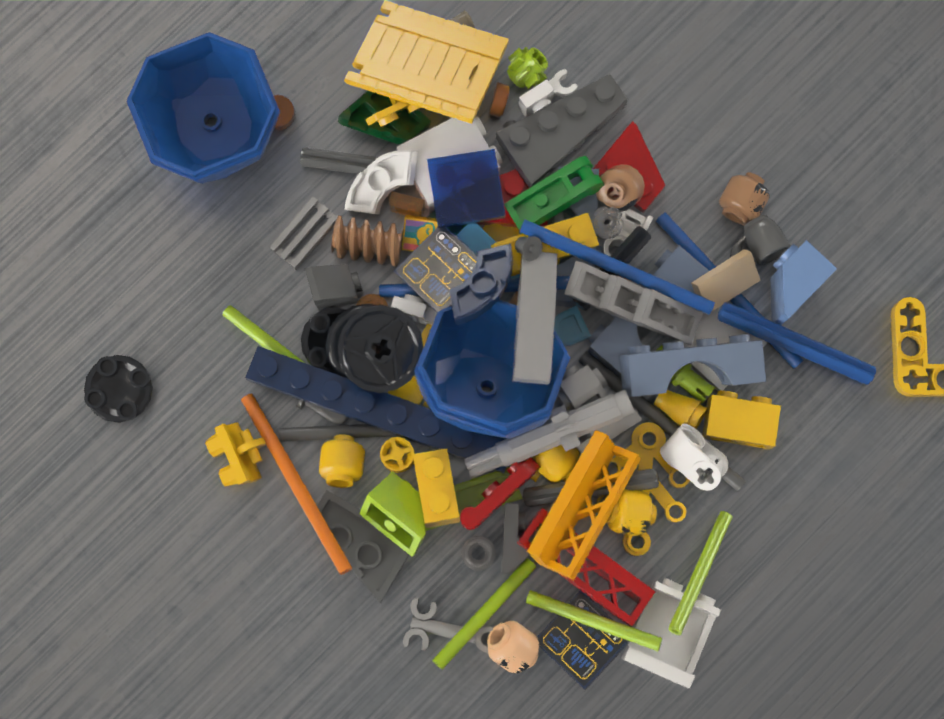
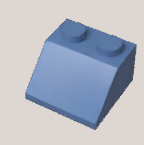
[770,240,837,325]

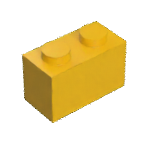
[702,391,781,450]
[413,448,460,528]

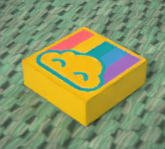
[401,215,439,252]

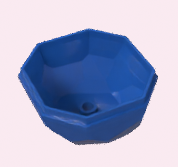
[126,32,280,184]
[414,300,570,439]

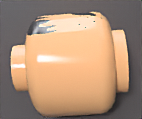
[487,621,539,674]

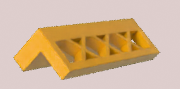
[527,430,641,580]

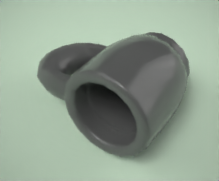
[730,215,791,265]

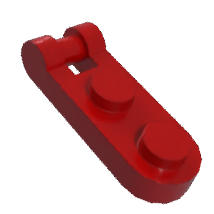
[460,457,540,530]

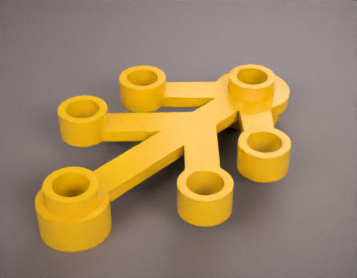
[596,422,690,556]

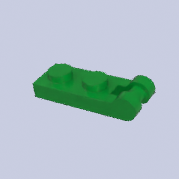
[504,156,604,234]

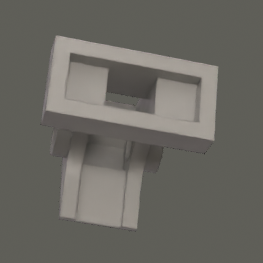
[557,365,642,455]

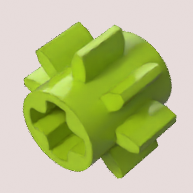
[507,47,548,89]

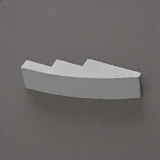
[513,252,557,385]
[564,261,703,345]

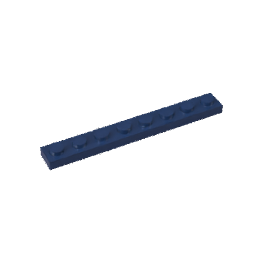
[245,346,507,474]

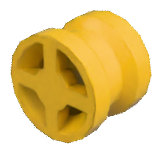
[380,437,415,473]

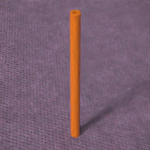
[241,393,352,575]

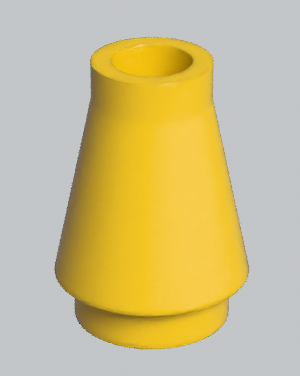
[654,389,708,429]

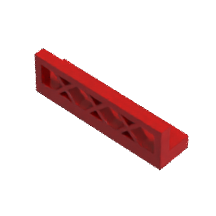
[517,508,656,626]

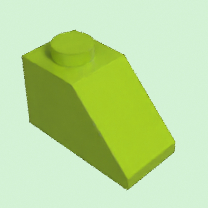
[359,471,426,557]

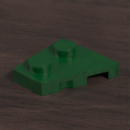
[337,91,431,145]

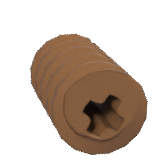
[331,215,404,267]

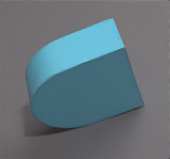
[554,306,591,346]

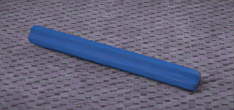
[717,302,876,384]

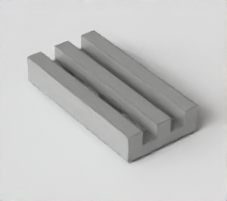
[269,196,338,270]

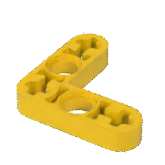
[891,297,944,397]

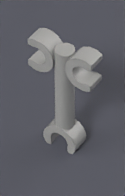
[403,598,494,653]

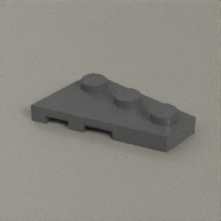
[317,490,409,603]

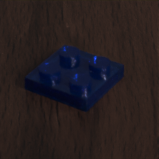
[427,149,506,228]

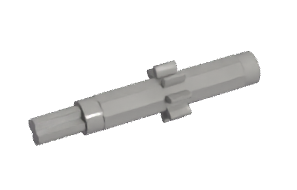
[464,390,635,478]

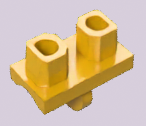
[205,422,266,486]

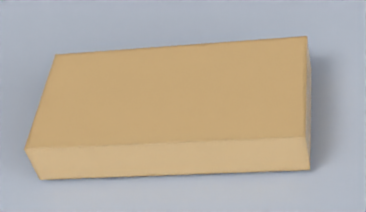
[691,249,761,311]

